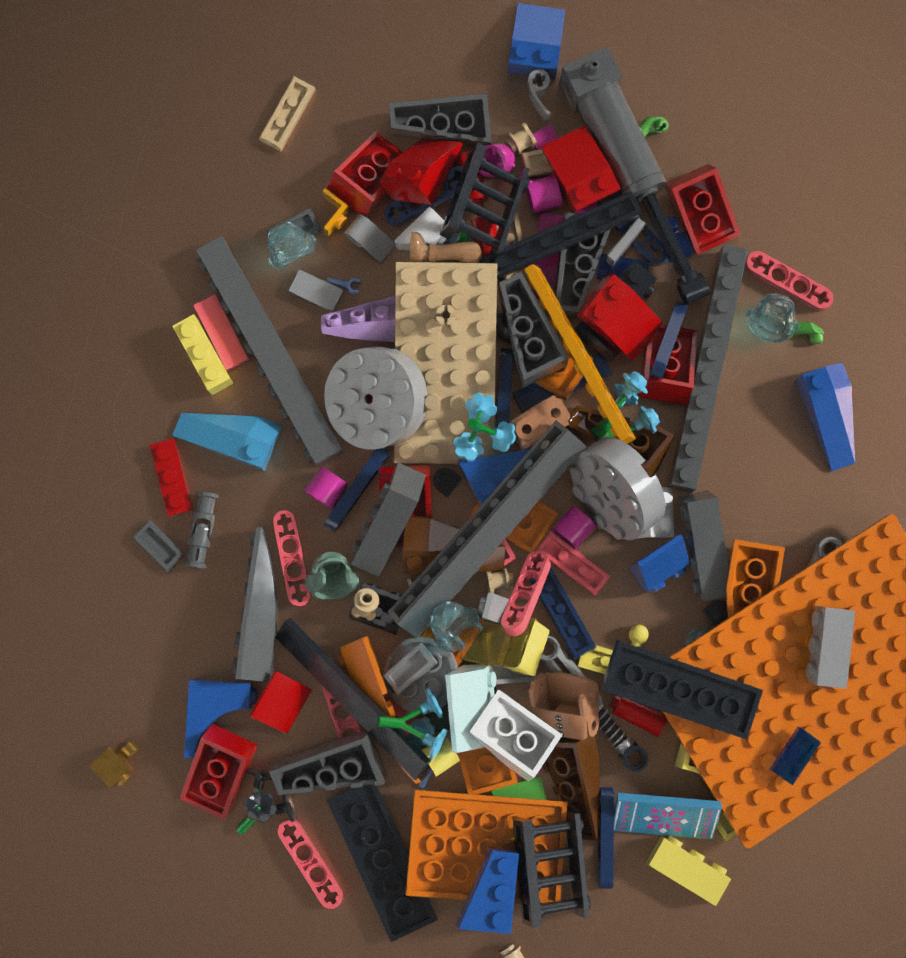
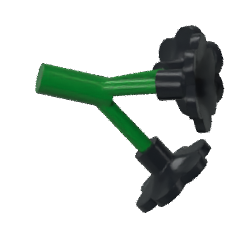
[236,768,297,834]

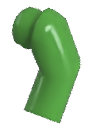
[639,117,669,137]
[789,321,824,344]

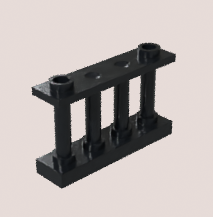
[439,142,530,261]
[513,810,591,928]

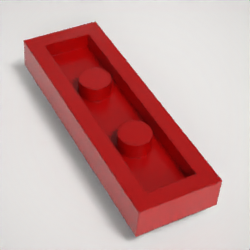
[150,438,194,517]

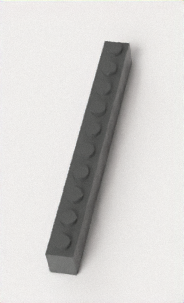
[196,236,343,467]
[668,244,748,493]
[388,420,586,638]

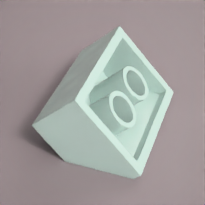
[445,664,496,753]

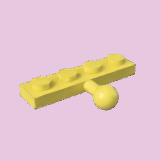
[577,624,649,675]

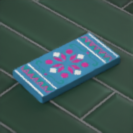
[614,793,722,839]

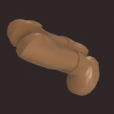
[410,232,482,263]

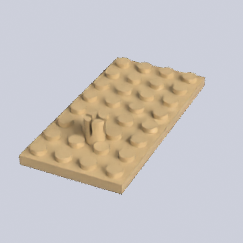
[394,262,497,464]

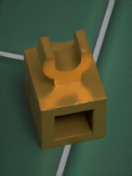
[89,741,139,788]

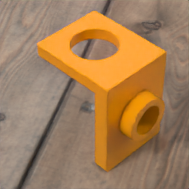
[323,188,349,237]

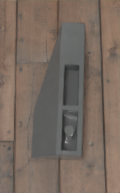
[232,527,278,682]

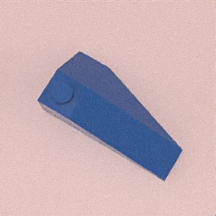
[796,363,855,472]

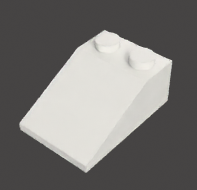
[469,689,562,782]

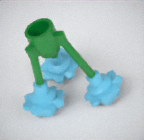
[591,371,660,441]

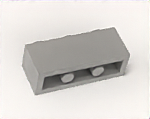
[806,606,855,689]

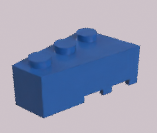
[458,449,530,506]
[455,848,519,934]

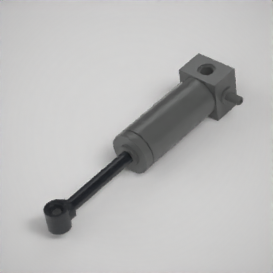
[559,46,710,305]

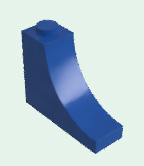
[184,680,257,758]

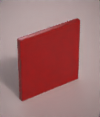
[249,671,312,734]

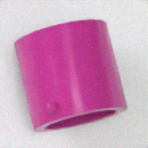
[479,143,515,177]
[526,175,562,214]
[304,467,348,509]
[553,506,597,550]

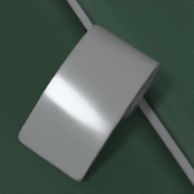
[527,69,551,121]
[344,214,395,263]

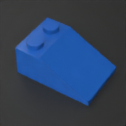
[508,3,565,80]
[628,534,690,593]

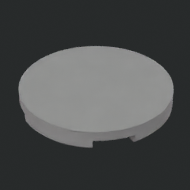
[383,637,458,714]

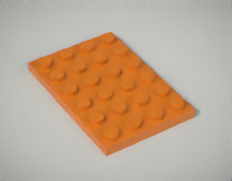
[405,789,567,904]

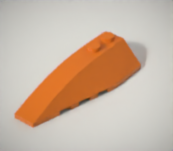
[726,539,785,618]
[337,636,421,784]

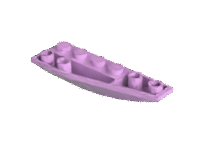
[321,295,396,342]

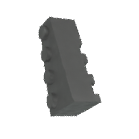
[389,94,492,146]
[555,213,611,318]
[498,272,569,388]
[350,463,426,577]
[678,490,729,601]
[269,730,387,795]

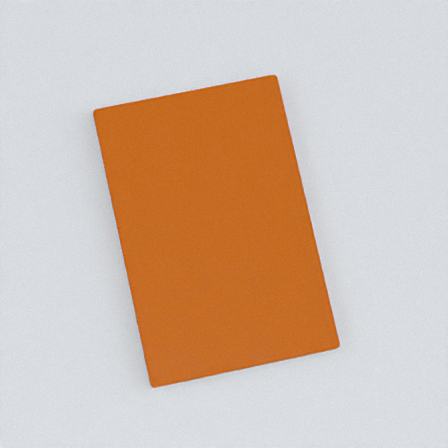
[663,514,906,849]

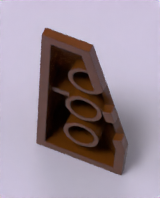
[566,406,674,479]
[402,516,505,574]
[542,736,600,841]

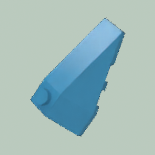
[172,413,283,471]

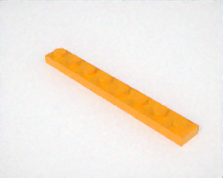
[524,264,636,444]

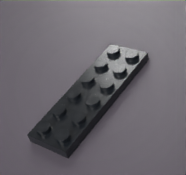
[600,640,763,740]
[327,784,438,942]

